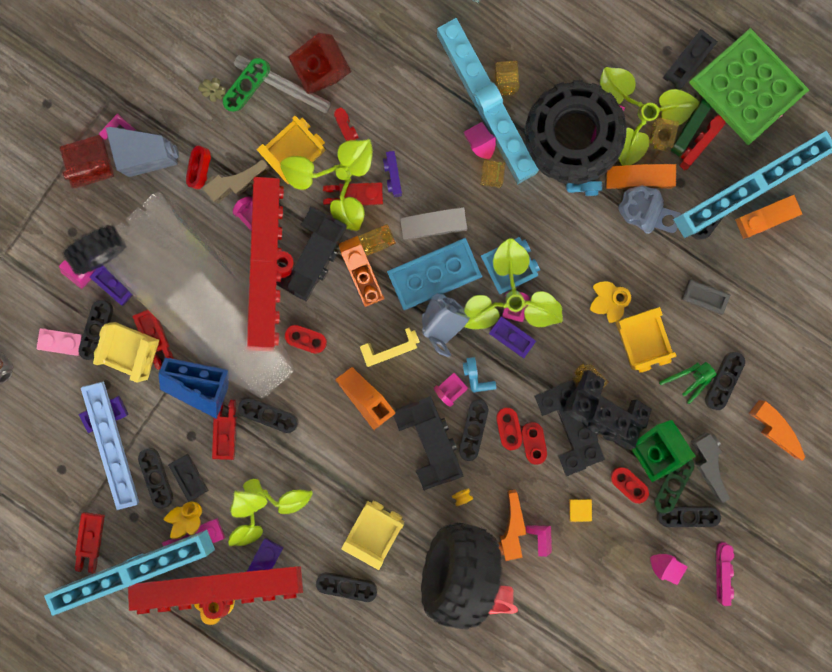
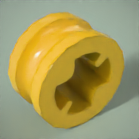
[452,488,473,506]

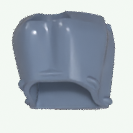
[618,185,681,234]
[422,294,470,357]

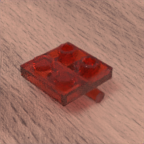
[59,135,114,189]

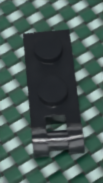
[663,29,718,90]

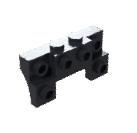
[276,206,348,302]
[563,370,652,449]
[534,379,605,477]
[393,395,464,491]

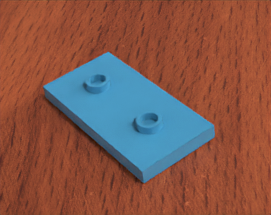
[387,238,482,311]

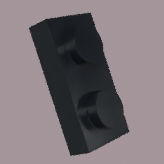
[168,454,209,502]

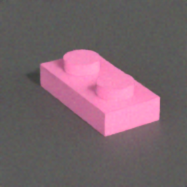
[37,328,83,356]

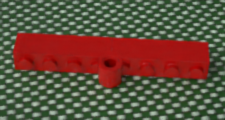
[247,177,294,352]
[128,566,303,619]

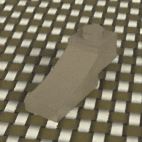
[202,159,271,204]

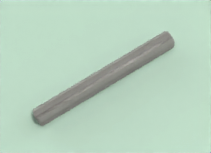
[234,55,331,113]

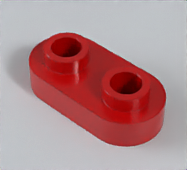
[186,146,211,190]
[285,325,327,353]
[496,407,522,450]
[521,422,547,465]
[610,467,649,504]

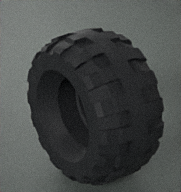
[525,80,627,184]
[421,522,502,630]

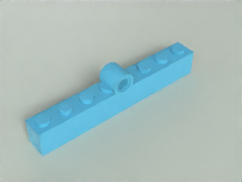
[437,18,539,184]
[673,131,832,238]
[44,530,215,616]

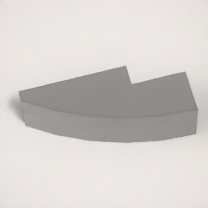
[400,207,467,240]

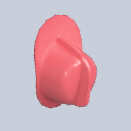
[489,585,518,614]

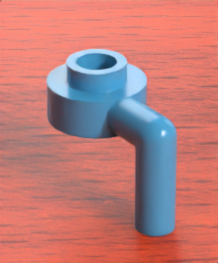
[566,181,602,196]
[463,357,496,392]

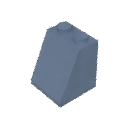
[106,127,179,177]

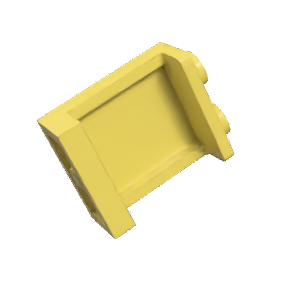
[93,322,159,383]
[360,328,419,367]
[341,500,405,570]

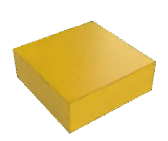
[569,499,592,522]

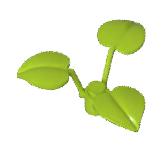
[600,67,699,166]
[280,139,373,231]
[464,238,563,329]
[228,479,313,547]

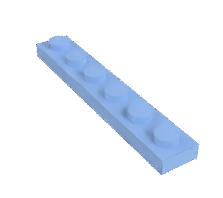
[81,381,139,510]

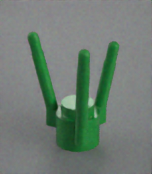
[659,362,716,404]

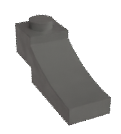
[691,432,730,503]

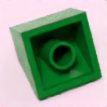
[632,420,696,482]

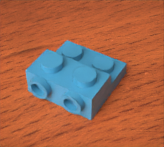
[481,237,540,295]

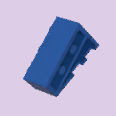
[158,357,229,419]

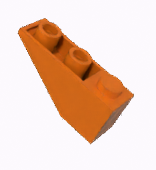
[338,236,384,307]
[335,367,396,430]

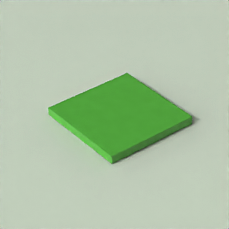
[689,28,809,145]

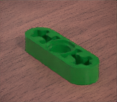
[223,58,270,112]

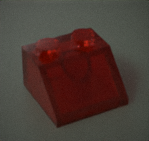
[288,32,352,94]

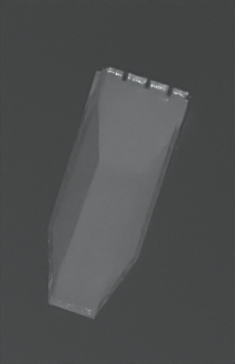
[103,191,295,399]

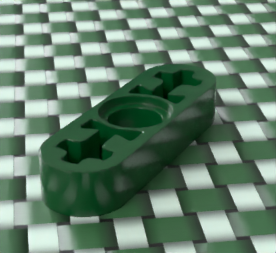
[670,98,711,156]
[654,460,694,514]

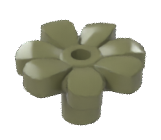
[198,78,226,102]

